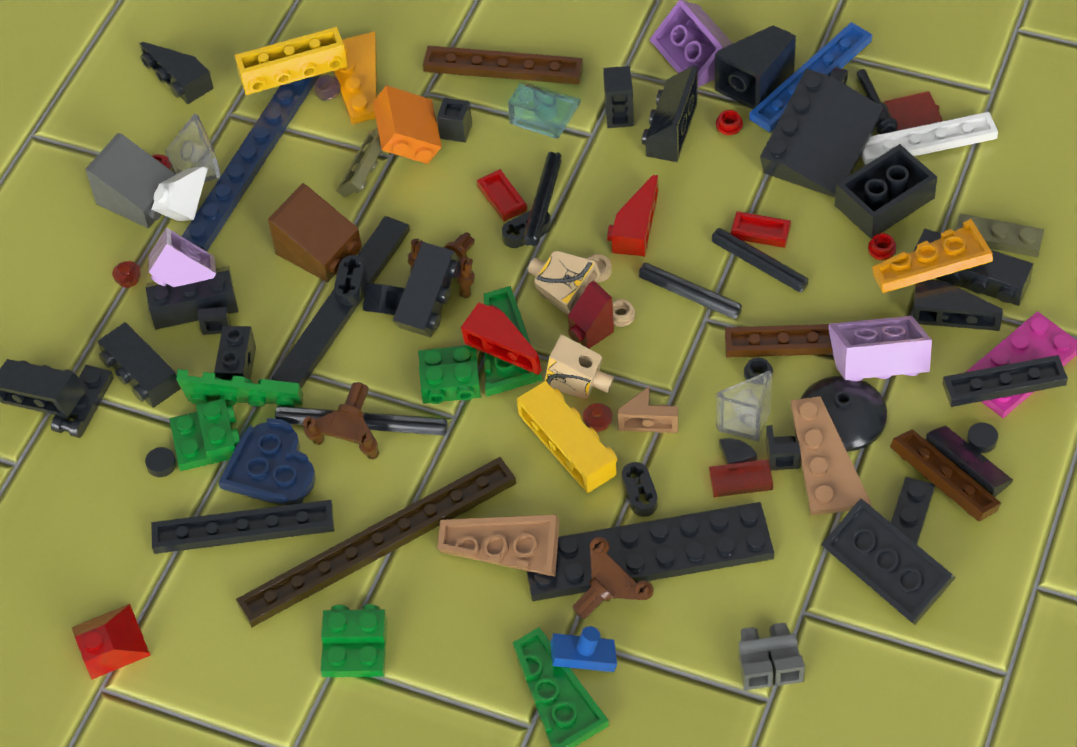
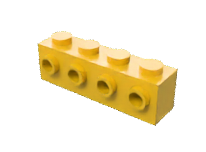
[234,27,348,95]
[517,381,617,494]

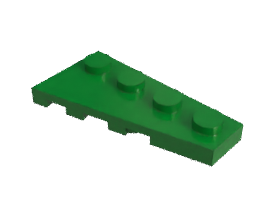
[484,286,542,397]
[513,627,609,747]

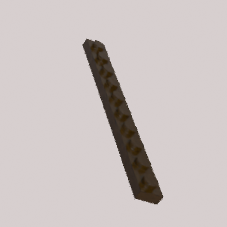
[236,457,516,627]

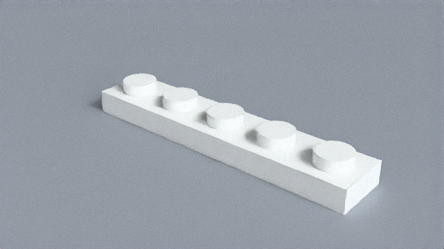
[861,112,998,166]

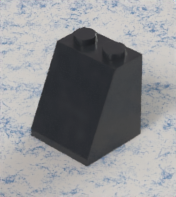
[715,25,796,109]

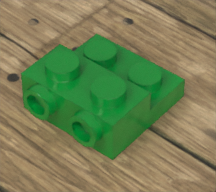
[418,345,481,404]
[169,398,240,471]
[320,604,388,677]

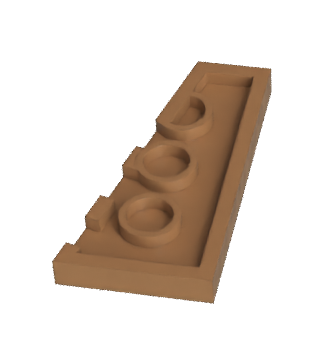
[790,396,871,516]
[437,515,560,577]

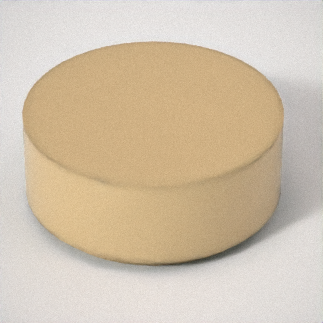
[587,254,612,283]

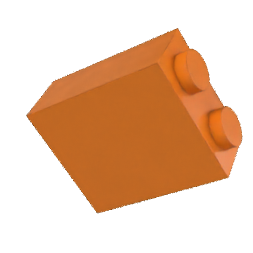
[373,85,442,164]

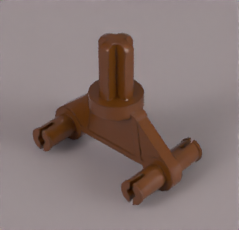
[408,232,475,298]
[303,382,379,459]
[573,537,654,619]

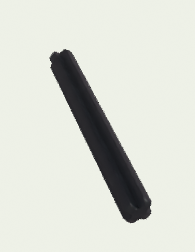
[523,151,562,247]

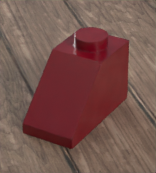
[568,280,614,349]

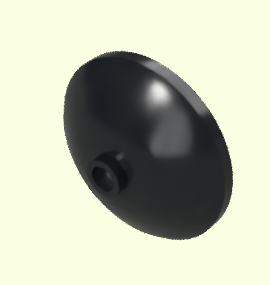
[800,376,887,452]

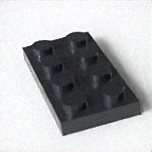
[821,498,956,625]

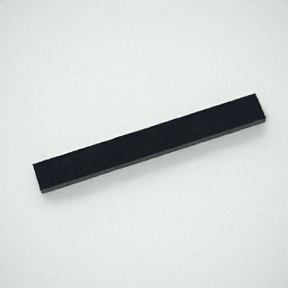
[271,216,410,388]

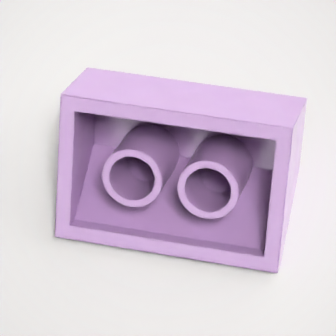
[149,227,216,287]
[828,316,932,382]

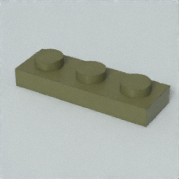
[336,128,383,197]
[956,214,1044,258]

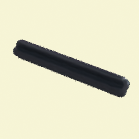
[712,228,809,292]
[639,262,742,319]

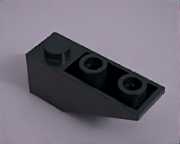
[140,42,214,104]

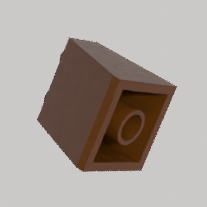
[268,183,362,283]

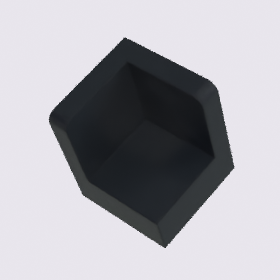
[437,98,472,143]
[362,283,405,315]
[765,425,800,471]

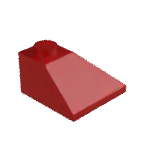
[72,604,151,679]

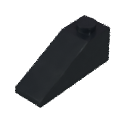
[913,279,1003,331]

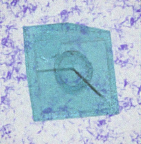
[508,83,581,139]

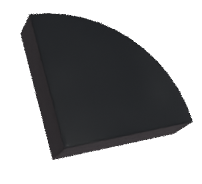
[719,438,757,469]

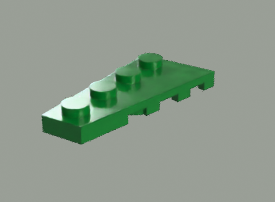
[176,369,304,407]

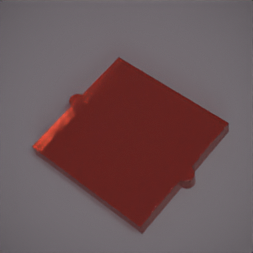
[884,91,943,131]

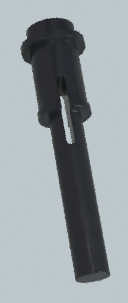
[856,69,898,134]

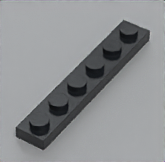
[151,500,335,554]

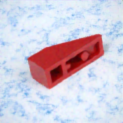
[607,175,659,257]
[461,302,542,375]

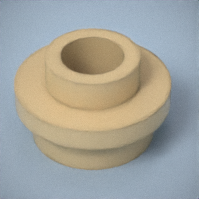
[612,299,635,327]

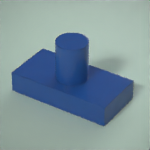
[550,626,617,672]

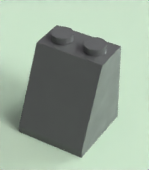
[85,133,176,228]

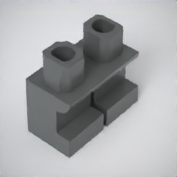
[738,623,805,691]

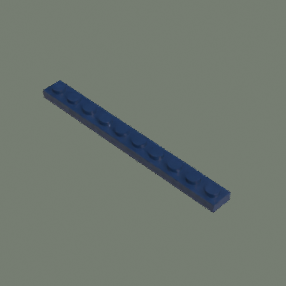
[182,74,321,251]

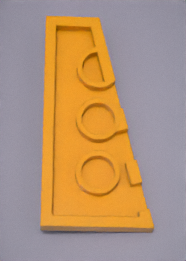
[333,31,377,124]
[872,219,993,293]

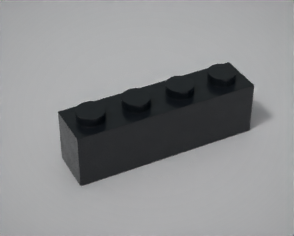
[914,228,1034,306]

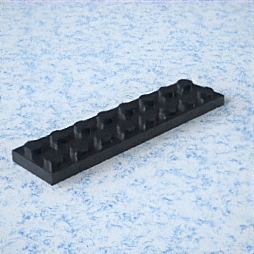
[526,502,774,602]

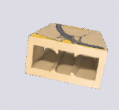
[528,251,601,315]
[545,335,615,399]

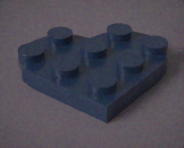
[218,418,316,505]

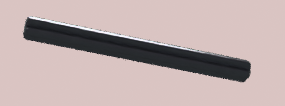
[275,406,448,436]

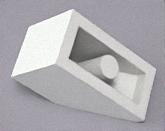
[152,167,207,221]

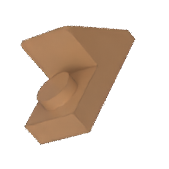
[618,387,678,433]

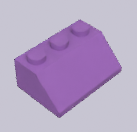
[649,0,733,87]

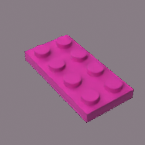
[966,311,1077,418]

